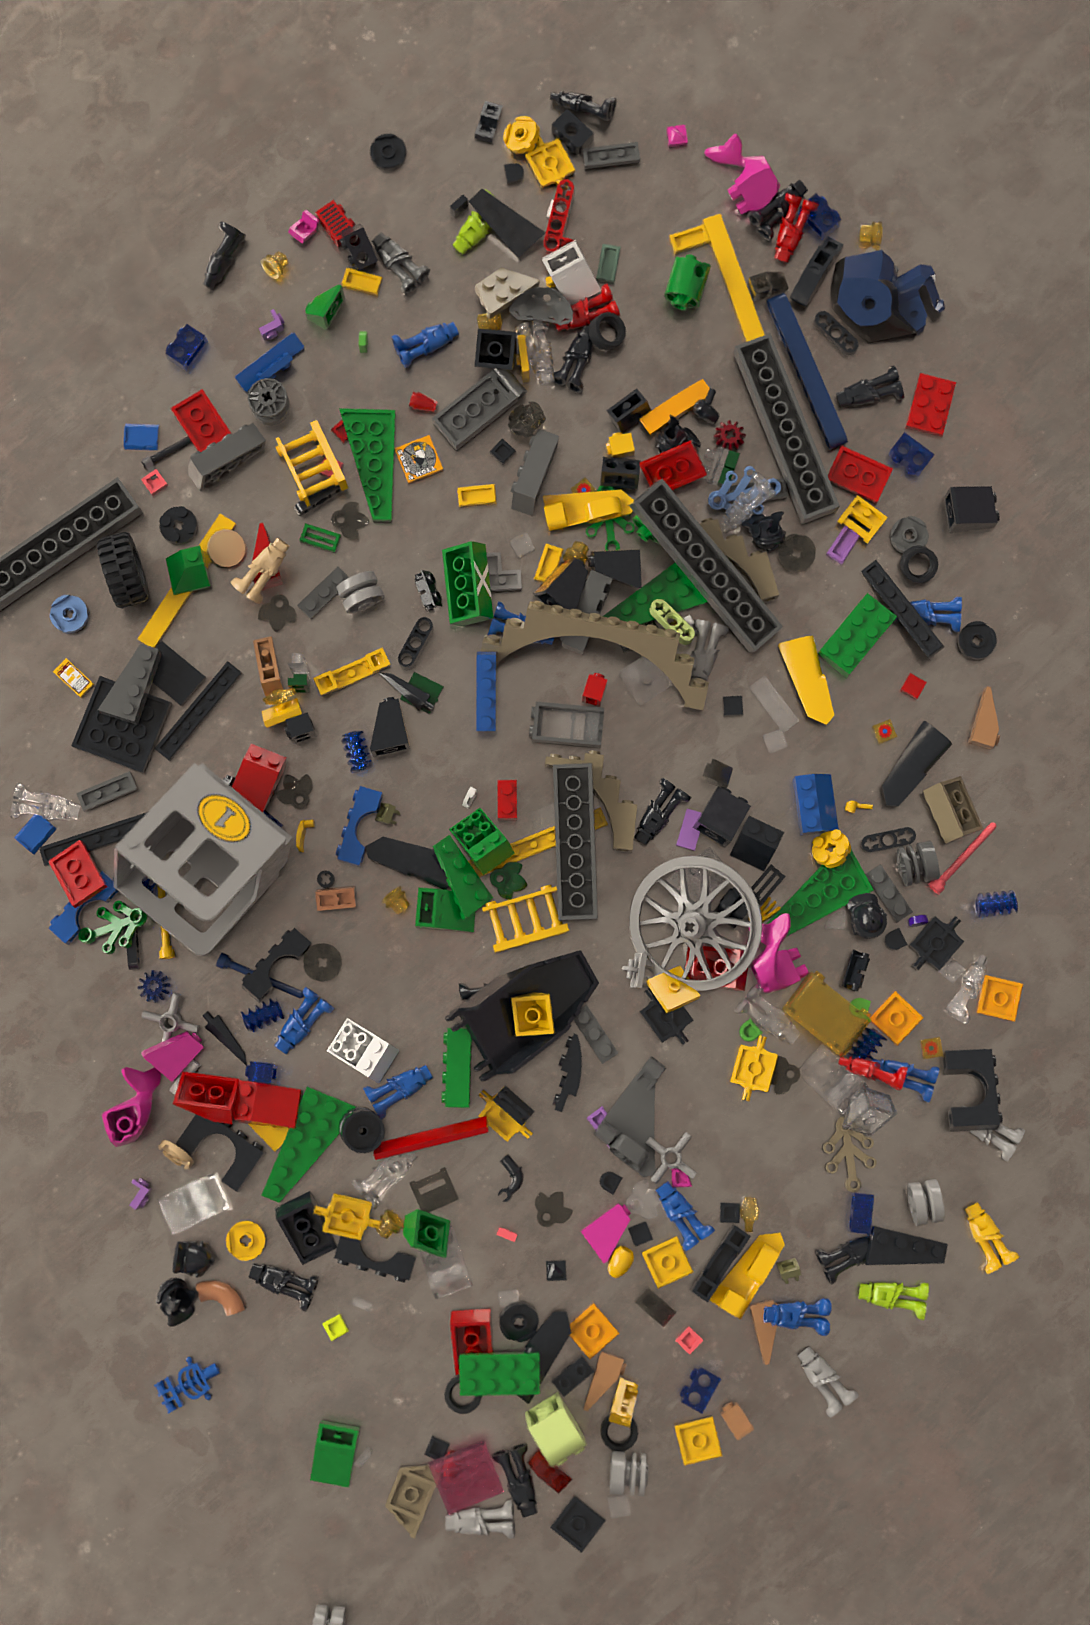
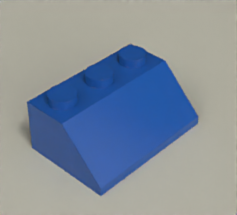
[793,774,839,836]

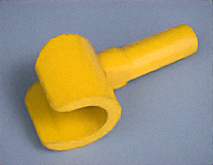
[845,801,873,813]

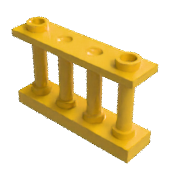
[275,420,349,507]
[482,885,569,954]

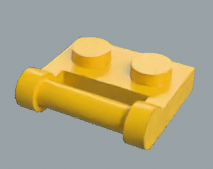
[837,495,888,544]

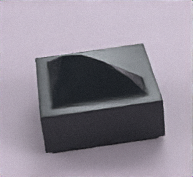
[546,1260,566,1281]

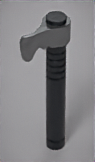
[141,436,192,480]

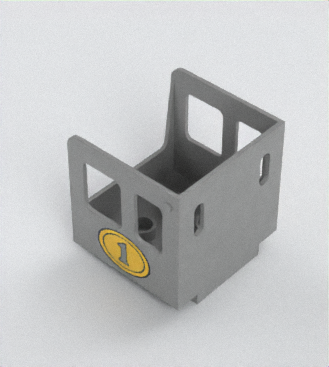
[114,763,293,956]

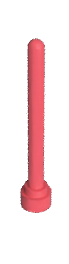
[928,822,997,895]

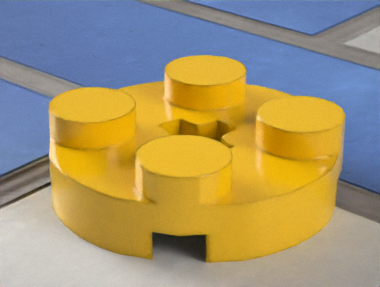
[503,116,540,154]
[812,829,851,868]
[226,1221,266,1261]

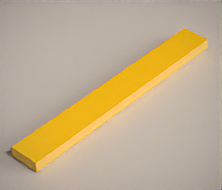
[703,213,764,342]
[138,514,236,648]
[468,807,608,877]

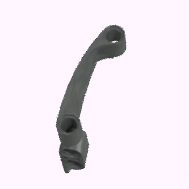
[594,1056,667,1177]

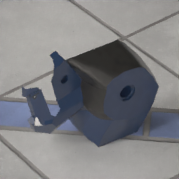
[831,250,945,342]

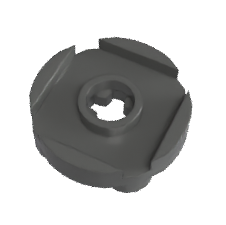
[890,516,929,554]

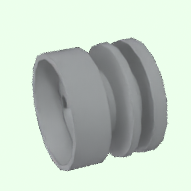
[610,1451,649,1496]

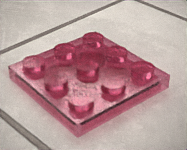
[428,1440,504,1515]

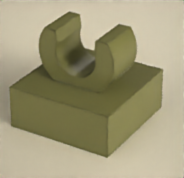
[375,803,400,824]
[777,1258,801,1284]

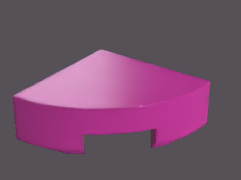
[671,1168,692,1188]

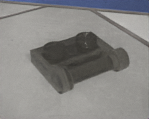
[409,1167,459,1213]

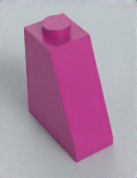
[141,1031,204,1082]
[581,1203,631,1264]

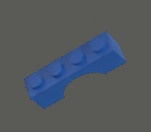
[476,652,496,731]
[335,786,383,868]
[49,871,119,945]

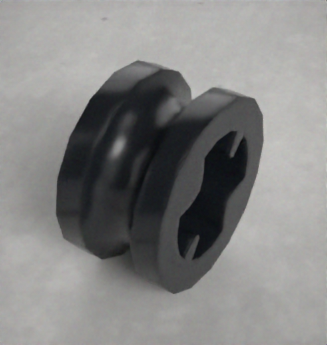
[317,870,335,888]

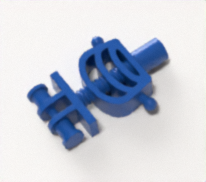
[154,1357,220,1413]

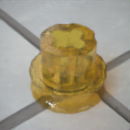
[860,221,883,246]
[261,251,289,279]
[477,313,502,330]
[562,541,589,564]
[381,886,410,914]
[376,1209,404,1239]

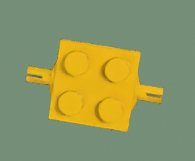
[525,134,575,192]
[730,1035,779,1102]
[478,1087,533,1142]
[314,1193,381,1240]

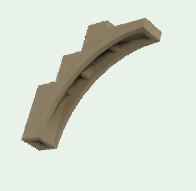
[700,518,779,602]
[545,751,637,852]

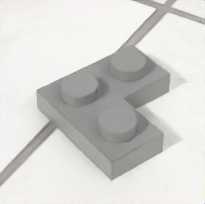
[487,552,522,592]

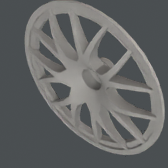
[630,856,762,991]

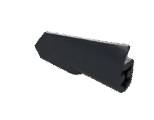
[882,721,952,806]
[365,837,450,890]
[517,1311,571,1404]

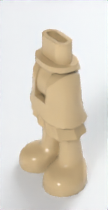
[231,537,290,604]

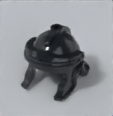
[655,415,701,453]
[741,511,786,552]
[847,893,887,939]
[173,1241,215,1278]
[156,1277,198,1327]

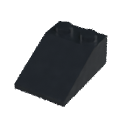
[275,1191,337,1265]

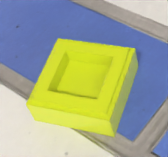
[322,1314,349,1341]

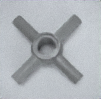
[142,993,199,1042]
[646,1133,697,1184]

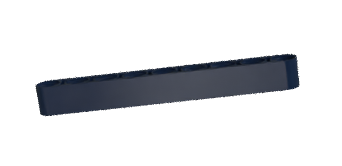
[766,293,848,450]

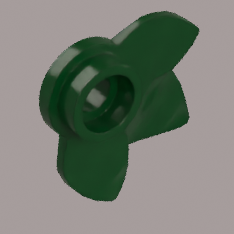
[490,862,527,900]

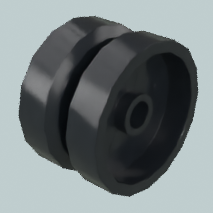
[714,887,761,929]
[339,1107,385,1153]

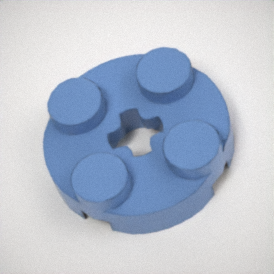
[50,595,89,634]

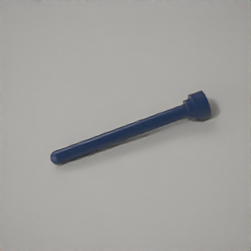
[216,952,304,998]

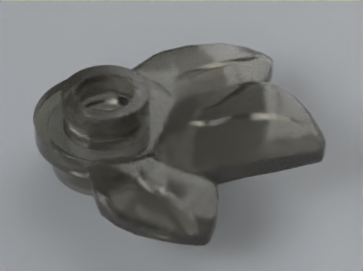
[331,502,369,539]
[258,594,296,632]
[276,774,313,809]
[771,1056,800,1094]
[535,1191,573,1227]

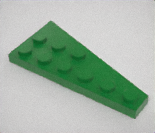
[339,408,396,522]
[602,563,708,625]
[766,849,874,937]
[261,1086,357,1203]

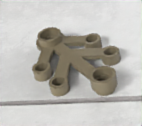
[823,1116,877,1192]

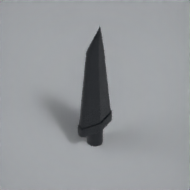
[379,673,435,712]
[202,1011,247,1066]

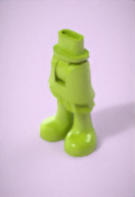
[452,190,495,255]
[858,1282,929,1320]

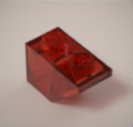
[527,1449,573,1494]

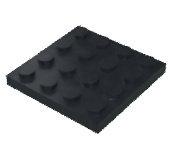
[71,676,172,773]

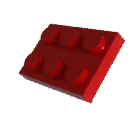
[906,373,956,437]
[170,389,232,452]
[639,440,707,490]
[828,445,893,504]
[48,840,108,908]

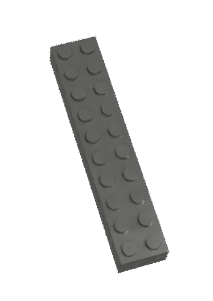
[733,333,840,524]
[0,477,143,610]
[629,479,783,652]

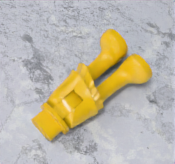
[964,1202,1020,1274]

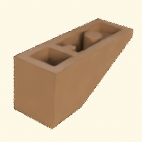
[253,636,284,697]
[969,686,1000,750]
[749,1299,778,1365]
[583,1351,626,1411]
[720,1402,754,1441]

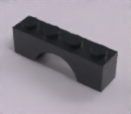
[242,928,312,1003]
[690,1224,751,1303]
[334,1236,417,1283]

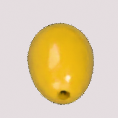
[608,1246,634,1278]

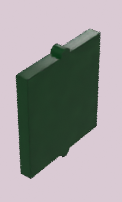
[400,672,444,715]

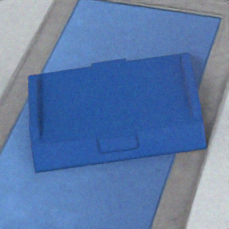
[124,424,159,450]
[14,812,57,855]

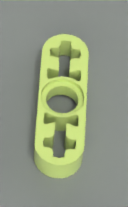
[650,599,695,645]

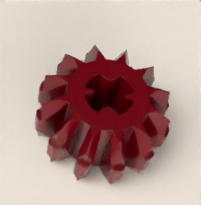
[714,420,746,452]

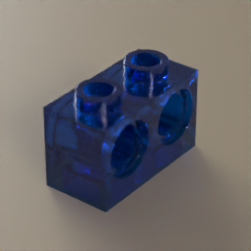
[798,193,841,240]
[165,323,208,371]
[888,432,935,477]
[245,1061,278,1084]
[848,1192,874,1235]
[679,1365,721,1414]

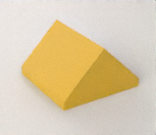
[511,992,555,1036]

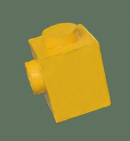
[606,432,635,458]

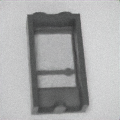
[529,702,604,748]

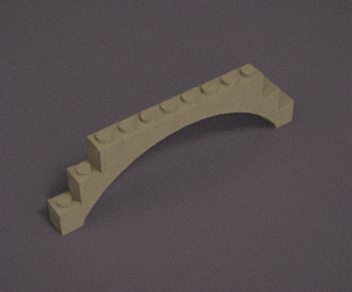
[481,601,709,710]

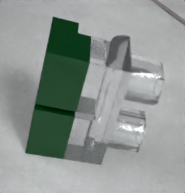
[702,447,740,487]
[288,653,310,693]

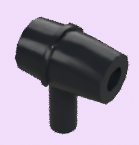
[693,388,720,424]

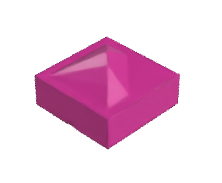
[667,125,688,147]

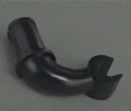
[498,1154,523,1202]

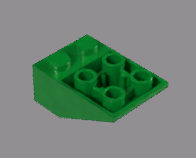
[449,808,515,875]
[415,887,476,932]
[310,1420,360,1488]

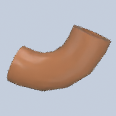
[196,1280,245,1316]

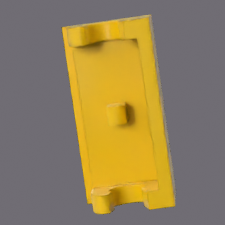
[608,1378,638,1427]

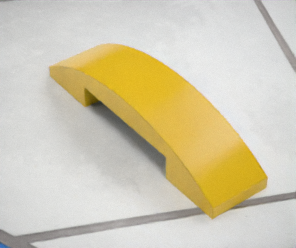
[313,647,390,696]

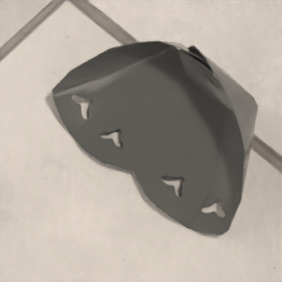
[509,287,573,326]

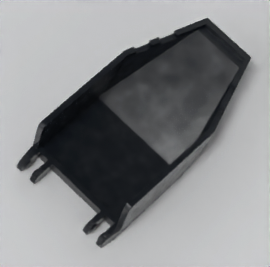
[445,950,599,1081]

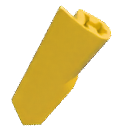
[542,490,634,531]
[778,636,834,725]
[709,1233,785,1319]

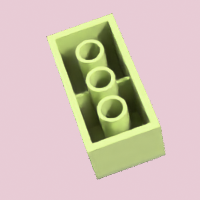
[525,1392,587,1467]

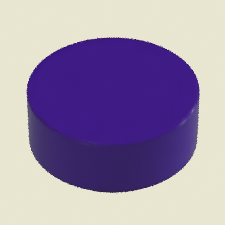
[908,915,929,927]

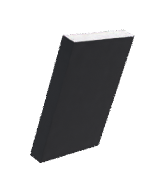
[152,641,206,706]

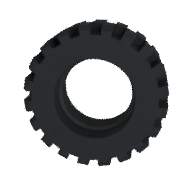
[97,532,149,609]

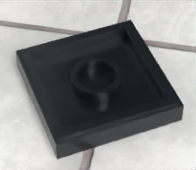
[550,1495,606,1553]

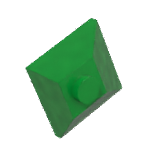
[305,284,345,330]
[166,546,211,595]
[403,1209,450,1258]

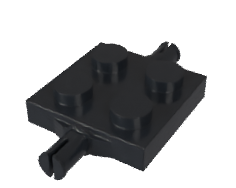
[909,916,964,971]
[640,988,694,1045]

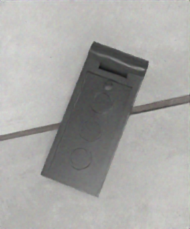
[432,369,527,451]

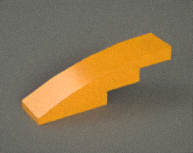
[640,379,710,435]

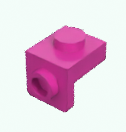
[288,210,319,244]

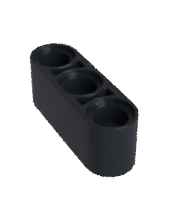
[398,617,434,670]

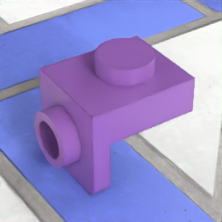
[259,309,285,341]
[129,1178,152,1210]

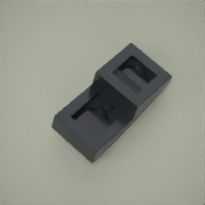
[474,101,503,143]

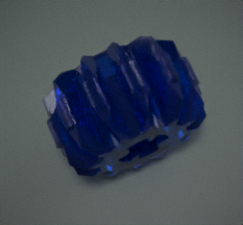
[138,970,171,1003]

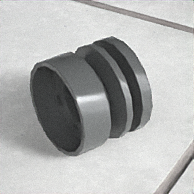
[248,378,291,426]
[897,840,940,887]

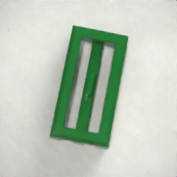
[299,523,341,554]

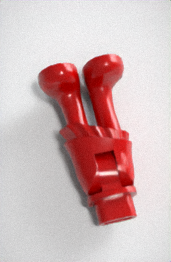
[774,193,819,262]
[552,283,620,332]
[838,1056,908,1091]

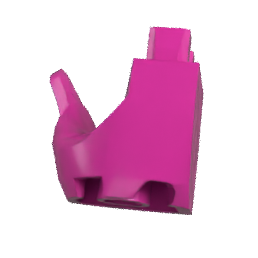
[705,134,780,215]
[748,913,809,993]
[102,1067,161,1147]

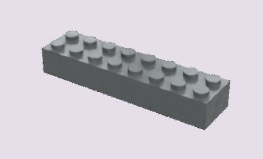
[553,763,598,920]

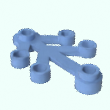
[708,466,781,519]

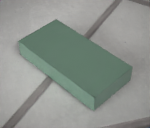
[596,244,621,284]

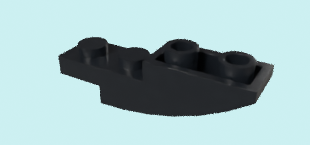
[790,236,844,307]
[552,1033,582,1112]

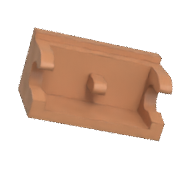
[315,886,356,911]

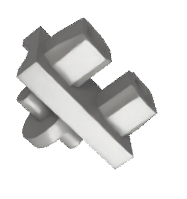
[622,953,655,988]

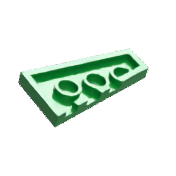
[433,834,493,920]

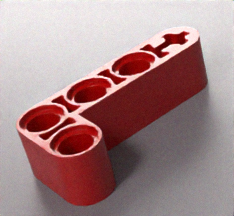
[544,179,575,254]

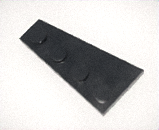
[468,188,546,258]
[865,1226,948,1265]

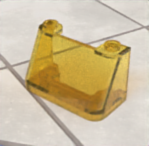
[782,970,872,1058]

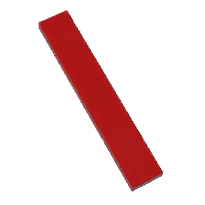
[373,1116,489,1160]

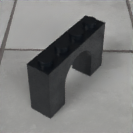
[942,1049,1003,1132]
[175,1115,266,1192]

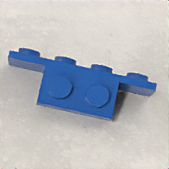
[235,332,304,391]

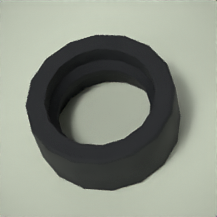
[589,312,626,351]
[900,545,939,583]
[444,1375,482,1414]
[600,1415,638,1451]

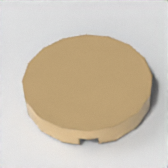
[207,529,245,567]
[158,1140,194,1170]

